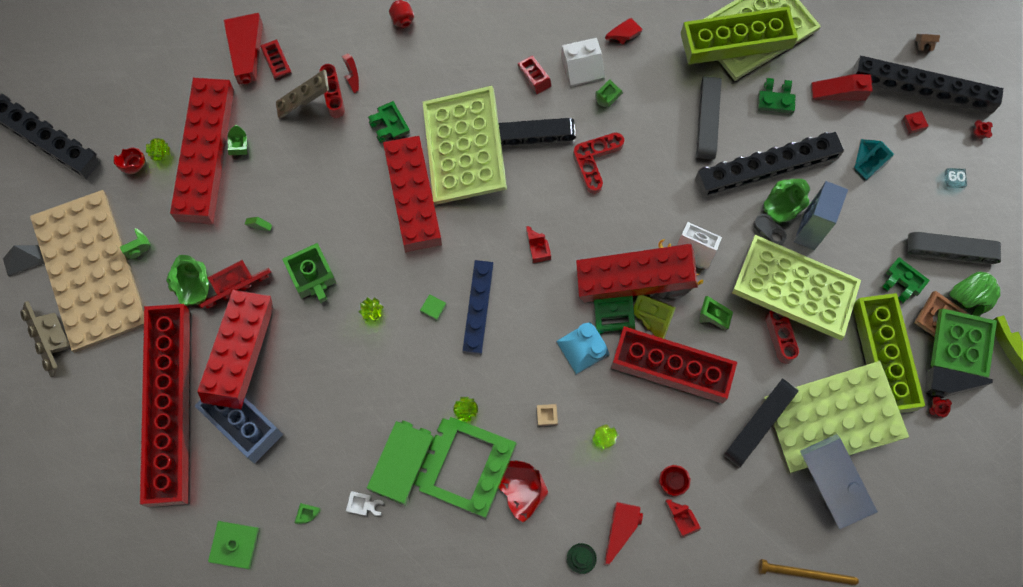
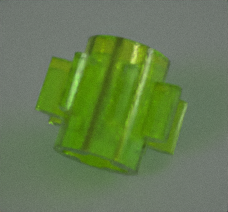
[146,138,170,161]
[358,297,384,322]
[453,397,478,421]
[592,424,618,449]

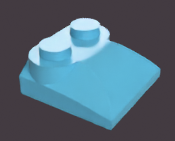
[556,322,610,374]

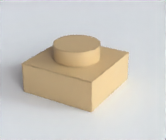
[537,404,558,426]

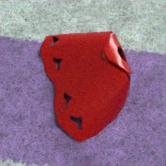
[499,460,548,522]

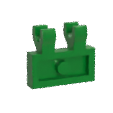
[757,78,796,114]
[368,101,410,143]
[882,257,930,303]

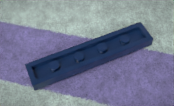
[462,260,494,355]

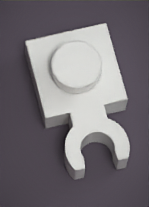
[346,491,384,516]

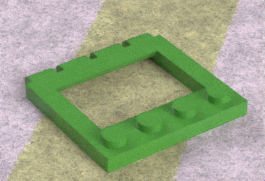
[414,417,517,518]

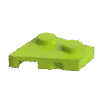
[634,295,676,339]

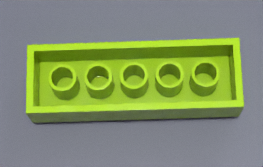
[680,6,798,65]
[853,293,925,413]

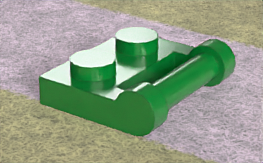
[594,296,636,334]

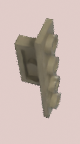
[276,70,329,118]
[20,301,70,377]

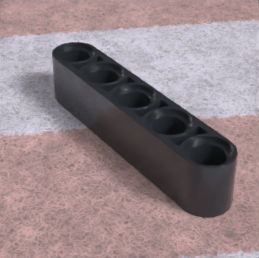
[499,118,576,146]
[724,378,799,467]

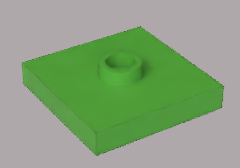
[208,521,259,570]

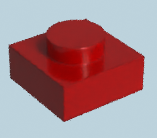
[903,111,929,134]

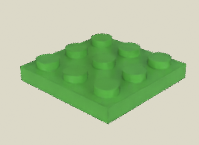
[931,308,997,378]

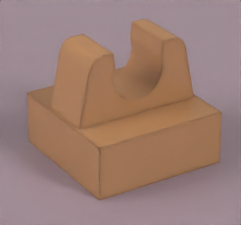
[915,34,940,51]

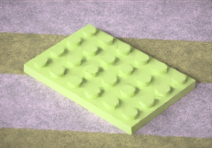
[704,0,821,81]
[423,86,507,205]
[732,235,861,341]
[764,361,909,473]

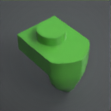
[595,79,623,107]
[228,125,247,155]
[120,228,150,260]

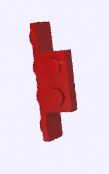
[199,260,271,309]

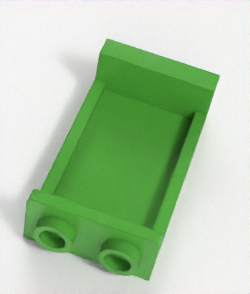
[367,420,434,506]

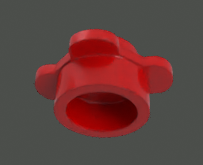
[974,120,993,138]
[929,396,952,418]

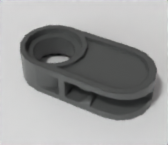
[753,214,787,246]

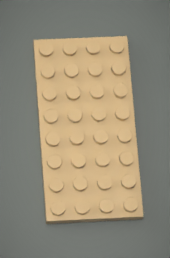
[30,190,144,353]

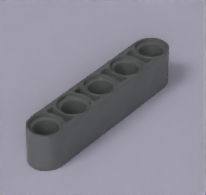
[696,76,721,160]
[908,232,1001,264]

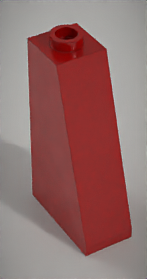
[224,12,263,85]

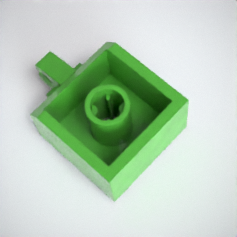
[282,243,336,303]

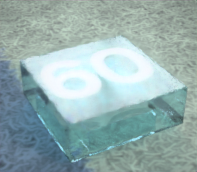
[945,168,967,188]

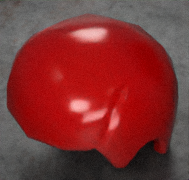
[114,147,145,174]
[659,465,691,496]

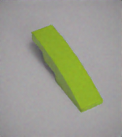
[993,315,1023,376]

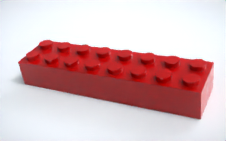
[170,77,234,224]

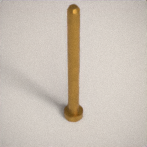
[759,559,859,585]

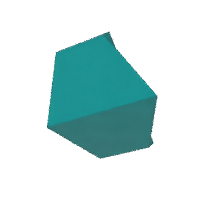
[854,139,895,180]

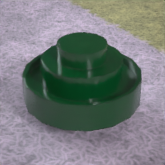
[566,543,597,574]

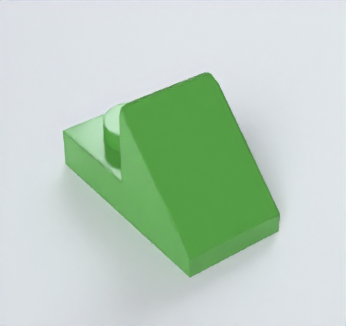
[699,296,733,330]

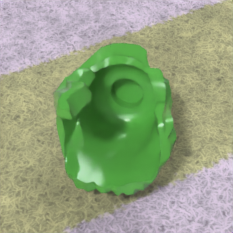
[763,179,810,223]
[166,255,209,306]
[949,272,1001,317]

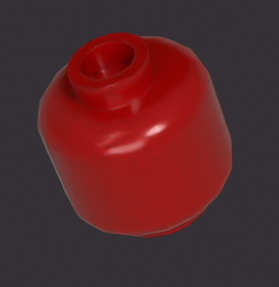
[389,0,414,28]

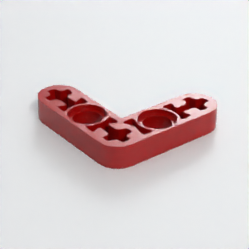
[573,132,625,194]

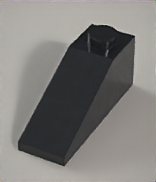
[925,366,993,399]

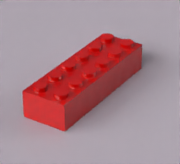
[383,135,442,253]
[576,244,698,303]
[197,290,274,409]
[611,326,738,404]

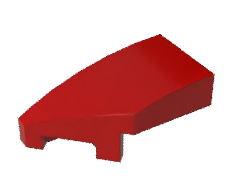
[605,18,643,44]
[341,53,359,93]
[526,226,551,263]
[666,499,701,538]

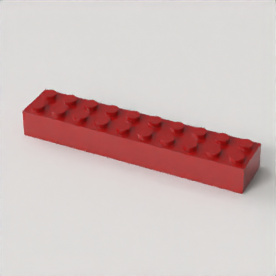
[140,304,190,507]

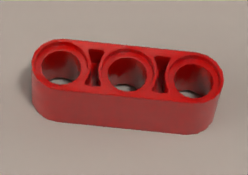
[319,64,345,118]
[765,310,799,364]

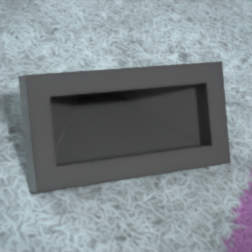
[3,245,45,277]

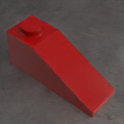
[811,74,872,101]
[604,502,643,566]

